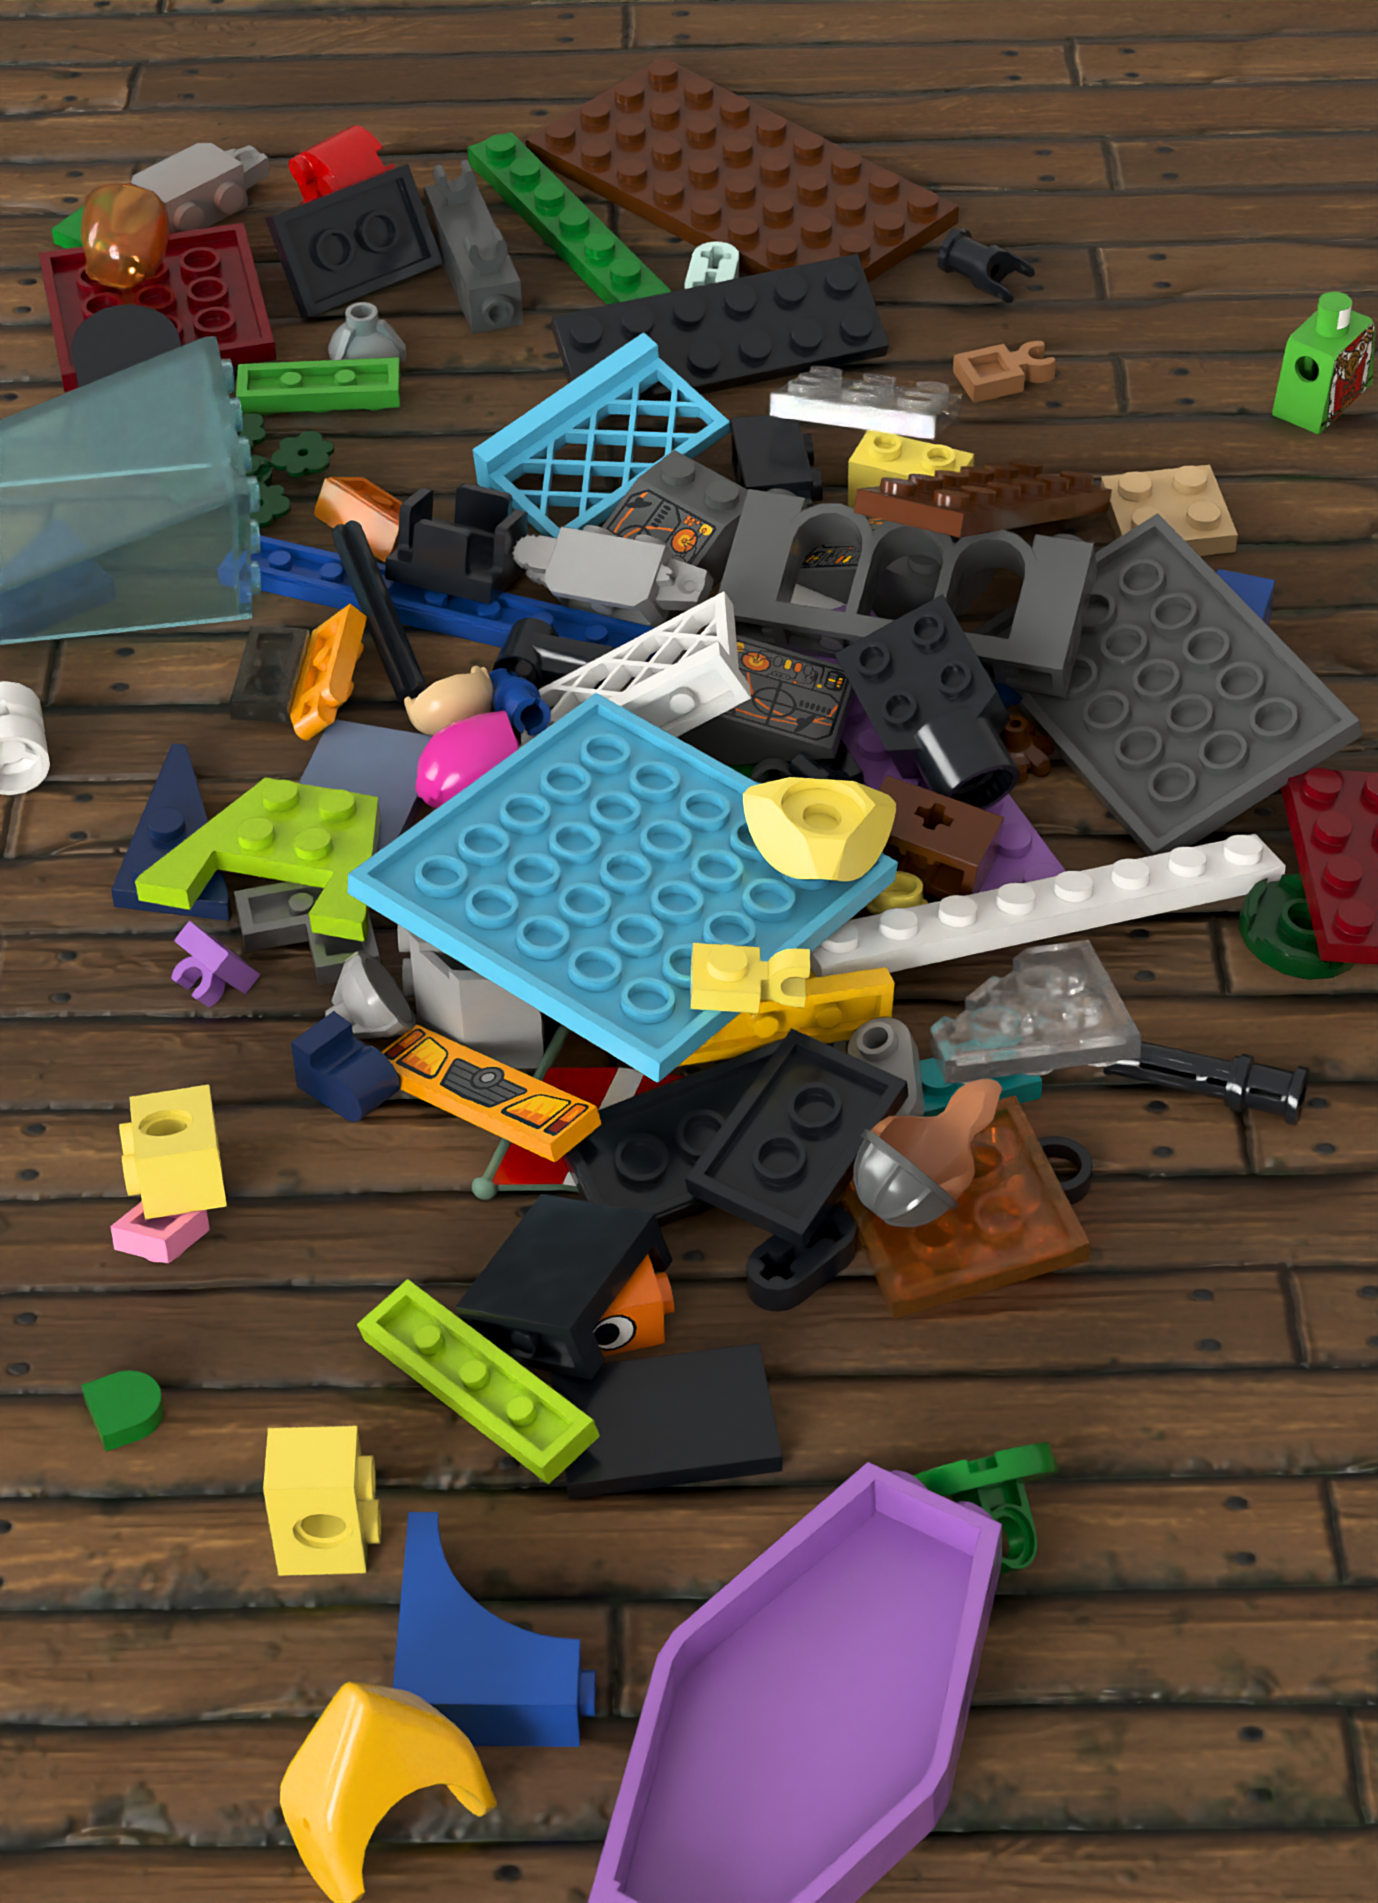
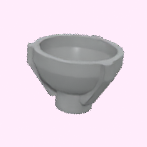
[328,302,407,362]
[325,950,416,1040]

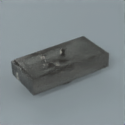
[229,626,310,723]

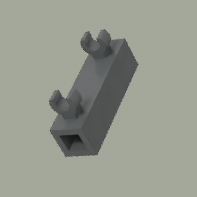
[424,160,523,334]

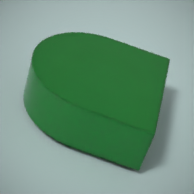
[81,1370,164,1452]

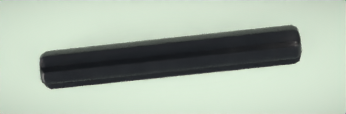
[332,520,427,704]

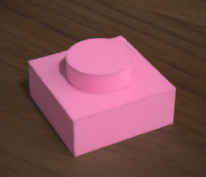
[110,1202,210,1264]

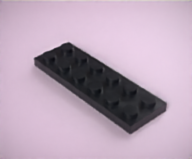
[551,254,889,401]

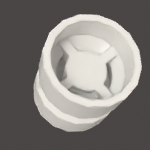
[0,681,50,795]

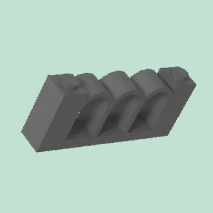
[718,489,1097,697]

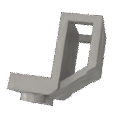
[398,925,546,1068]

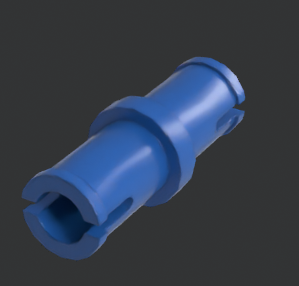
[489,668,551,736]

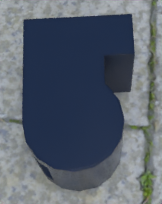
[291,1011,400,1122]

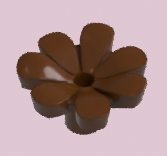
[999,715,1054,783]

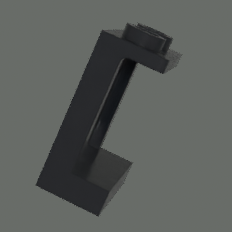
[455,1194,673,1380]

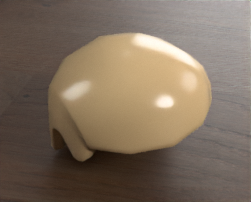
[404,666,494,736]

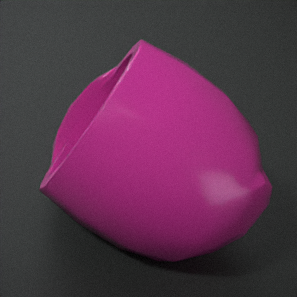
[415,710,520,809]

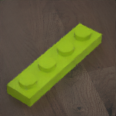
[357,1279,600,1485]

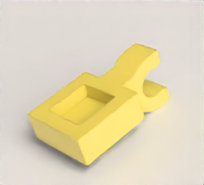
[691,943,810,1013]

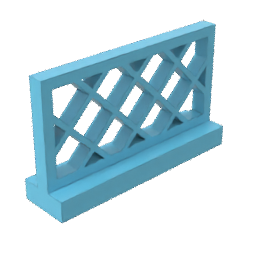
[473,332,731,538]

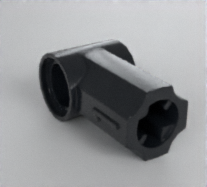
[493,618,616,690]

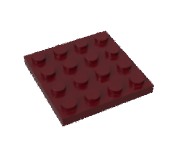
[39,222,277,392]
[1281,768,1378,965]

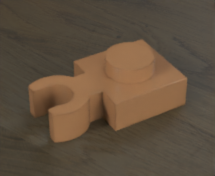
[953,341,1056,403]

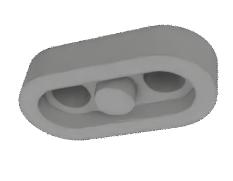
[848,1017,924,1117]

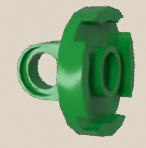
[913,1442,1059,1576]

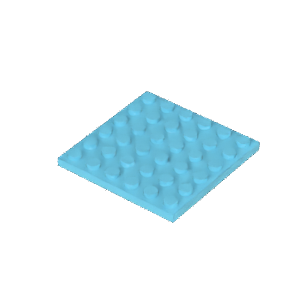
[348,693,898,1083]

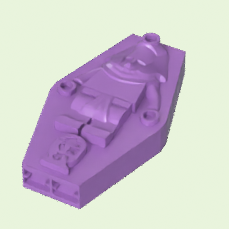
[588,1462,1002,1903]

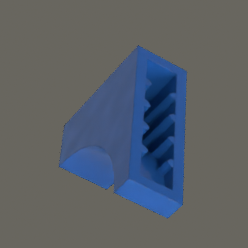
[393,1512,597,1747]

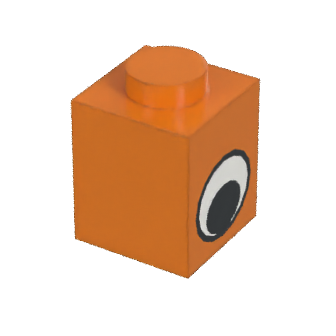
[593,1254,674,1357]

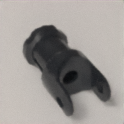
[937,227,1035,303]

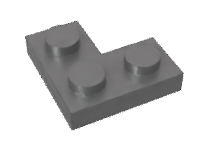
[234,882,380,985]

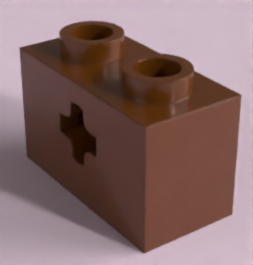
[878,775,1004,900]

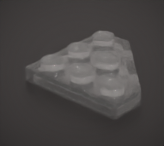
[930,940,1141,1084]

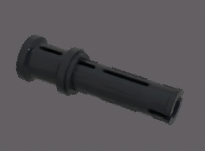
[1103,1033,1310,1125]

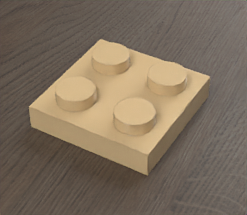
[1100,465,1238,556]

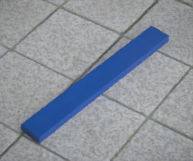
[216,531,657,679]

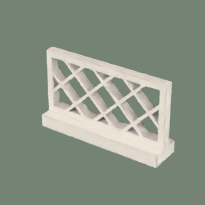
[518,591,751,749]

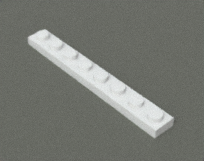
[810,834,1286,977]

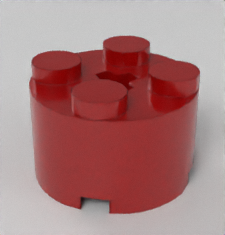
[288,125,395,204]

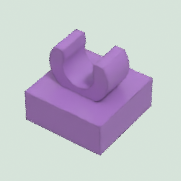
[171,920,261,1007]

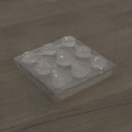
[768,366,963,439]

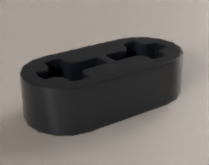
[746,1205,857,1312]

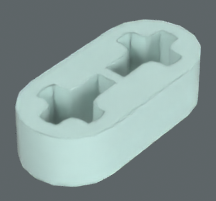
[685,242,739,289]

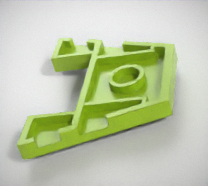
[135,777,381,942]

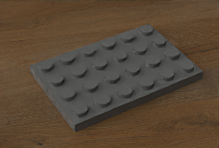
[970,513,1363,856]

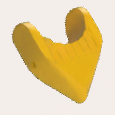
[280,1682,498,1903]

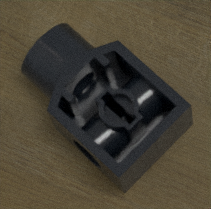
[835,594,1020,810]

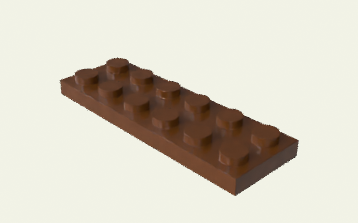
[854,459,1112,538]

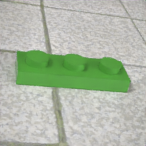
[236,357,401,415]

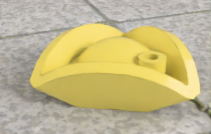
[743,777,896,882]

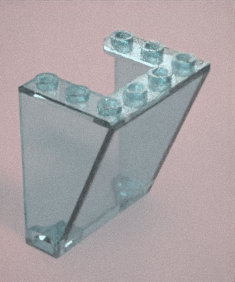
[0,336,261,645]

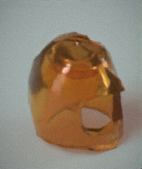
[81,183,169,289]

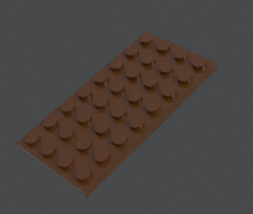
[525,57,959,283]

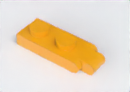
[290,604,367,741]

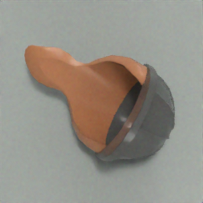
[854,1079,1003,1227]

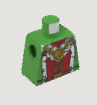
[1272,292,1375,435]

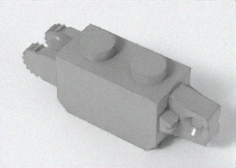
[111,143,270,241]
[512,525,714,628]

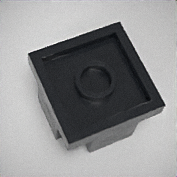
[385,483,528,604]

